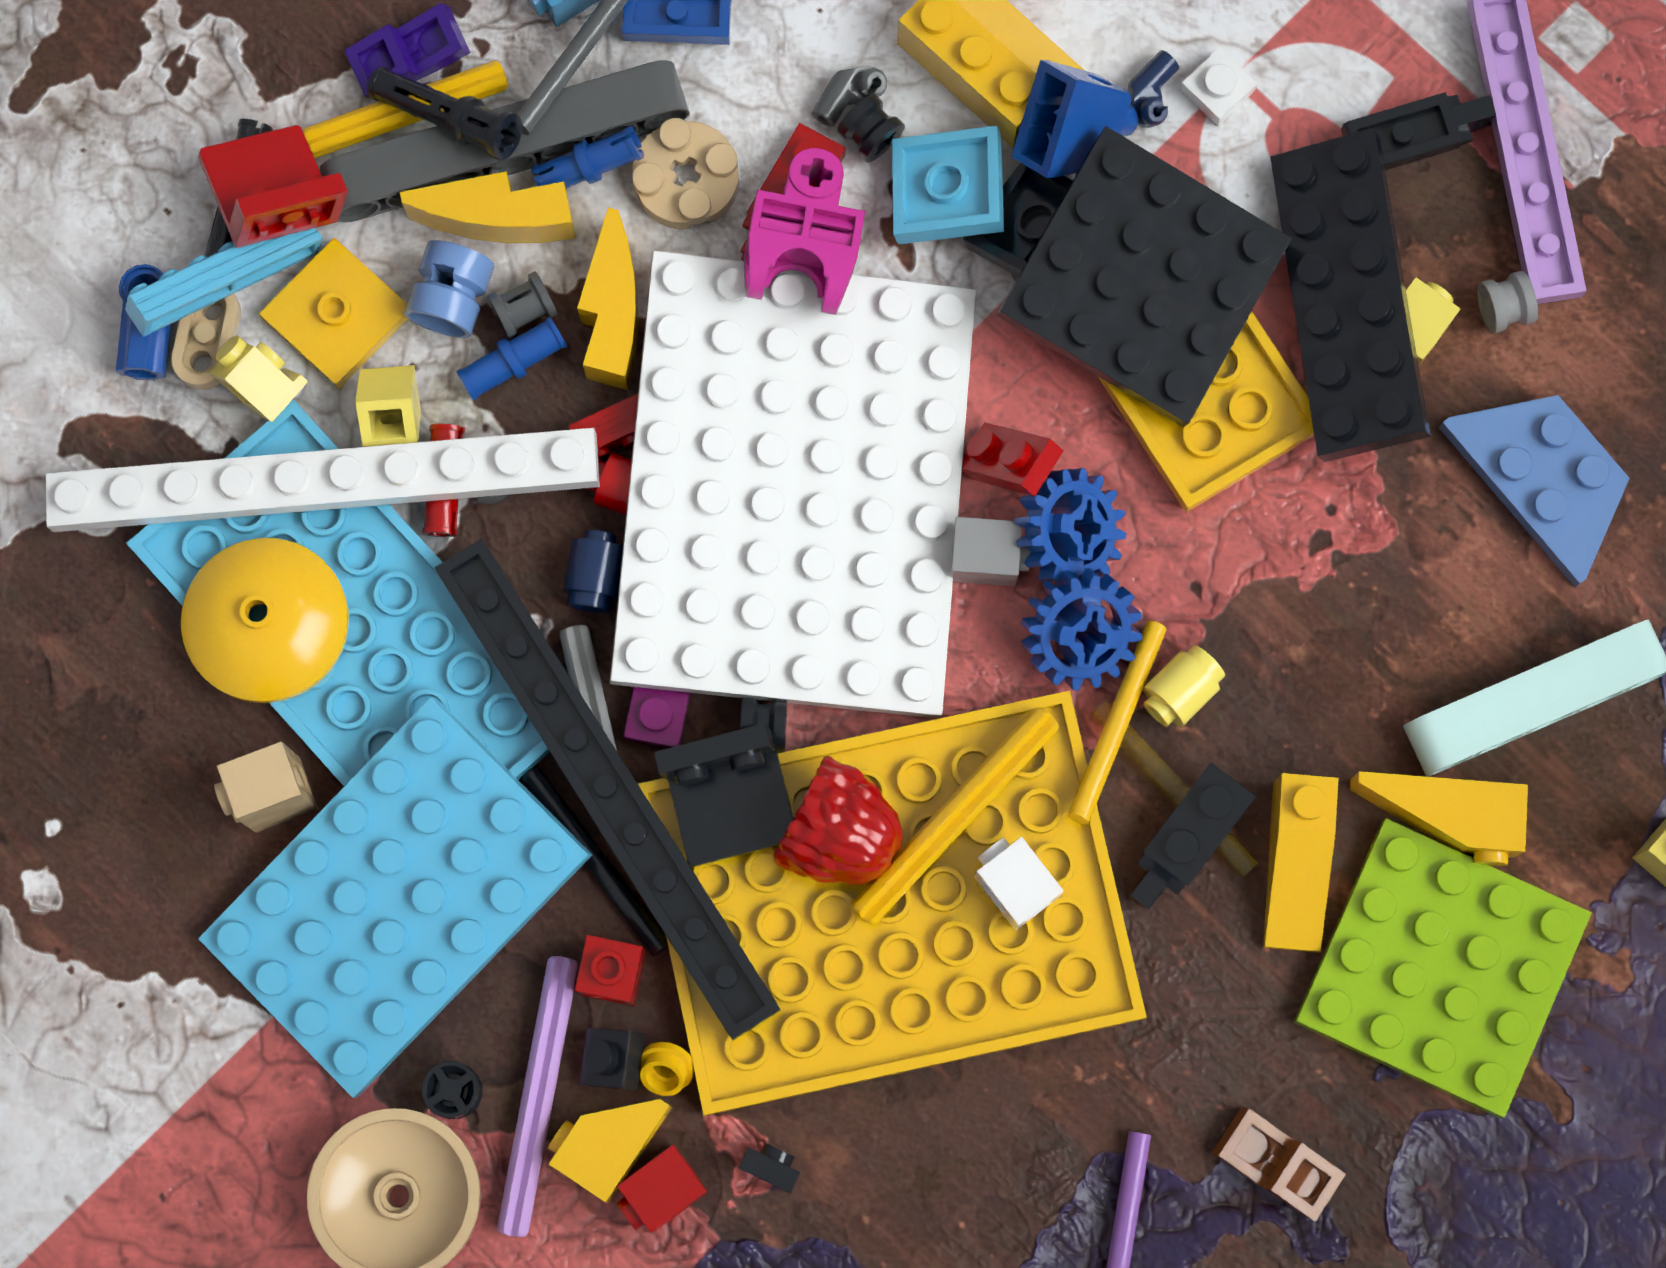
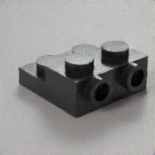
[963,163,1073,281]

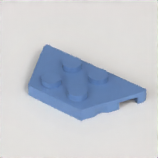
[1439,395,1630,587]

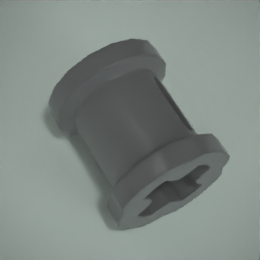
[487,271,557,339]

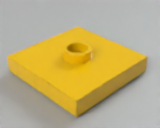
[259,238,408,389]

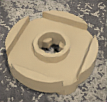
[632,118,739,229]

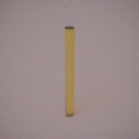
[1090,700,1258,878]

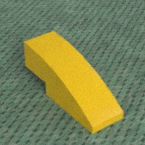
[400,171,576,243]
[577,207,639,390]

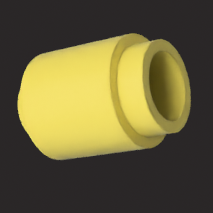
[1143,645,1225,727]

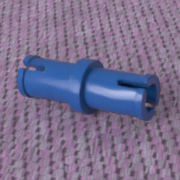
[532,126,644,188]
[456,317,567,401]

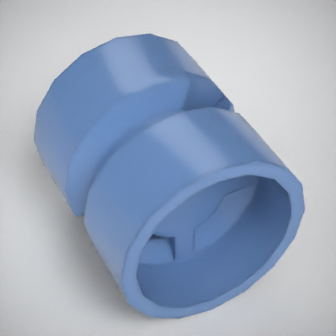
[403,240,495,338]

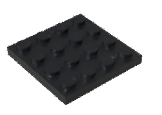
[996,126,1292,427]

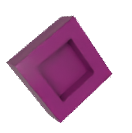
[624,687,690,749]

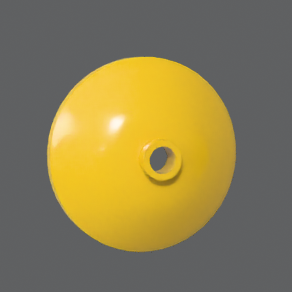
[181,538,349,703]

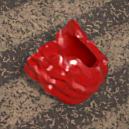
[773,756,903,885]

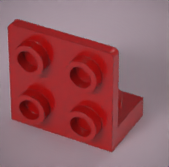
[198,125,348,248]

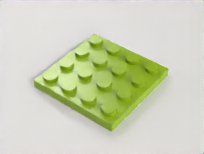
[1293,818,1592,1119]

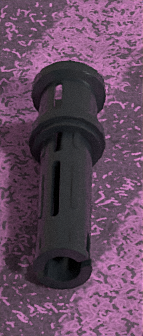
[367,66,522,161]

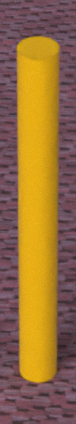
[1068,620,1167,824]

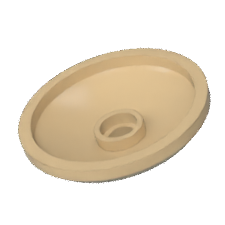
[307,1108,481,1268]

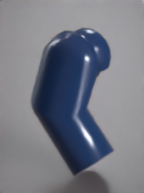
[1128,50,1179,128]

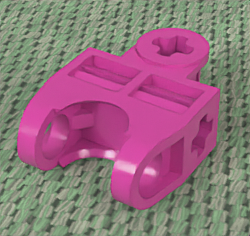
[744,148,865,315]

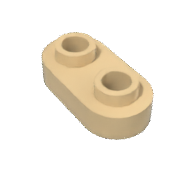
[171,294,241,390]

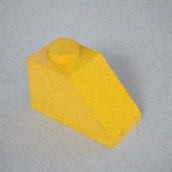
[548,1099,673,1203]

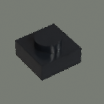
[580,1028,645,1091]
[739,1142,801,1194]

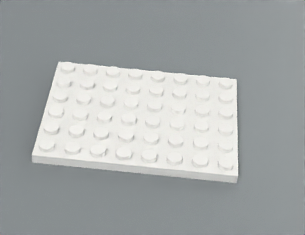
[610,251,976,719]

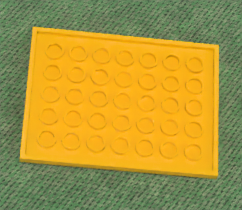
[638,690,1147,1116]

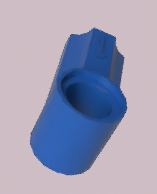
[116,264,171,381]

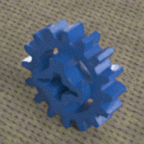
[1015,468,1127,587]
[1021,568,1142,691]

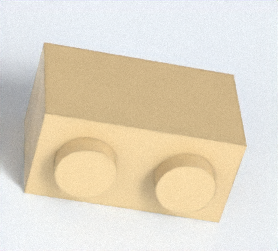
[214,741,319,833]

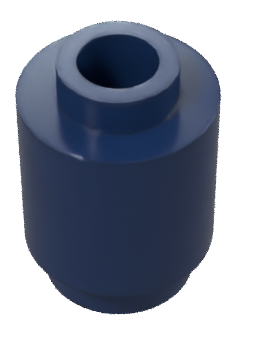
[563,530,623,613]

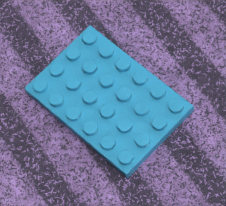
[198,697,592,1098]

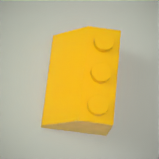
[897,0,1085,148]

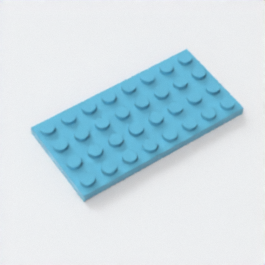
[126,399,550,786]

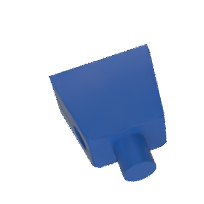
[1011,60,1138,178]

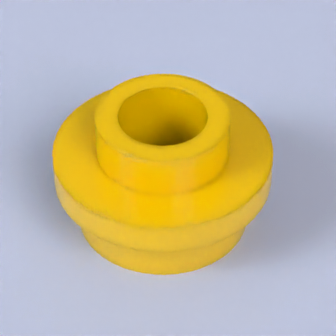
[640,1042,694,1096]

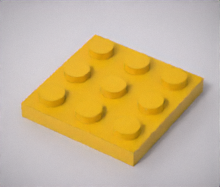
[1098,311,1314,513]

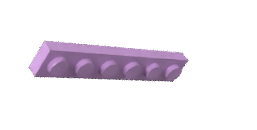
[1467,0,1587,304]

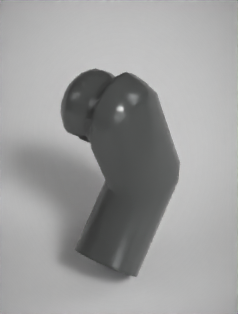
[811,66,887,127]

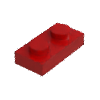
[962,422,1064,497]

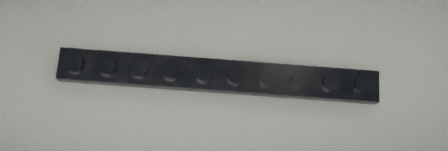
[435,538,781,1041]

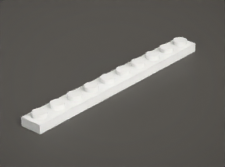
[46,428,600,532]

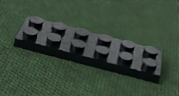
[1270,128,1431,462]

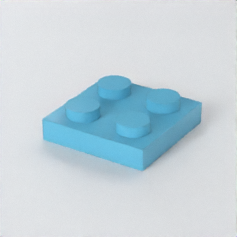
[892,125,1004,244]

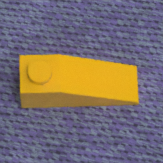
[1350,771,1528,866]
[1263,773,1339,952]

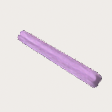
[497,956,578,1237]

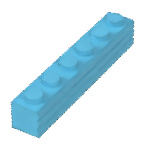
[125,228,322,337]

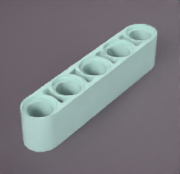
[1403,620,1666,777]

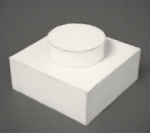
[1180,47,1257,126]

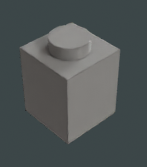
[951,517,1031,587]

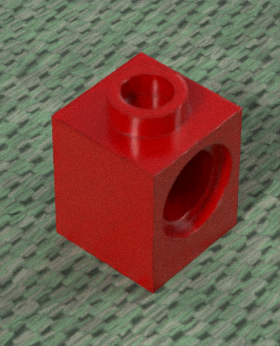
[575,935,647,1007]
[616,1145,708,1233]

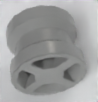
[1477,271,1538,334]

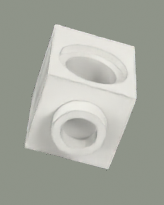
[974,837,1064,931]

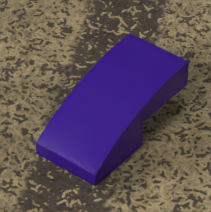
[344,2,471,99]

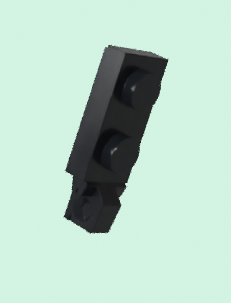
[1341,92,1496,170]
[1131,762,1257,910]

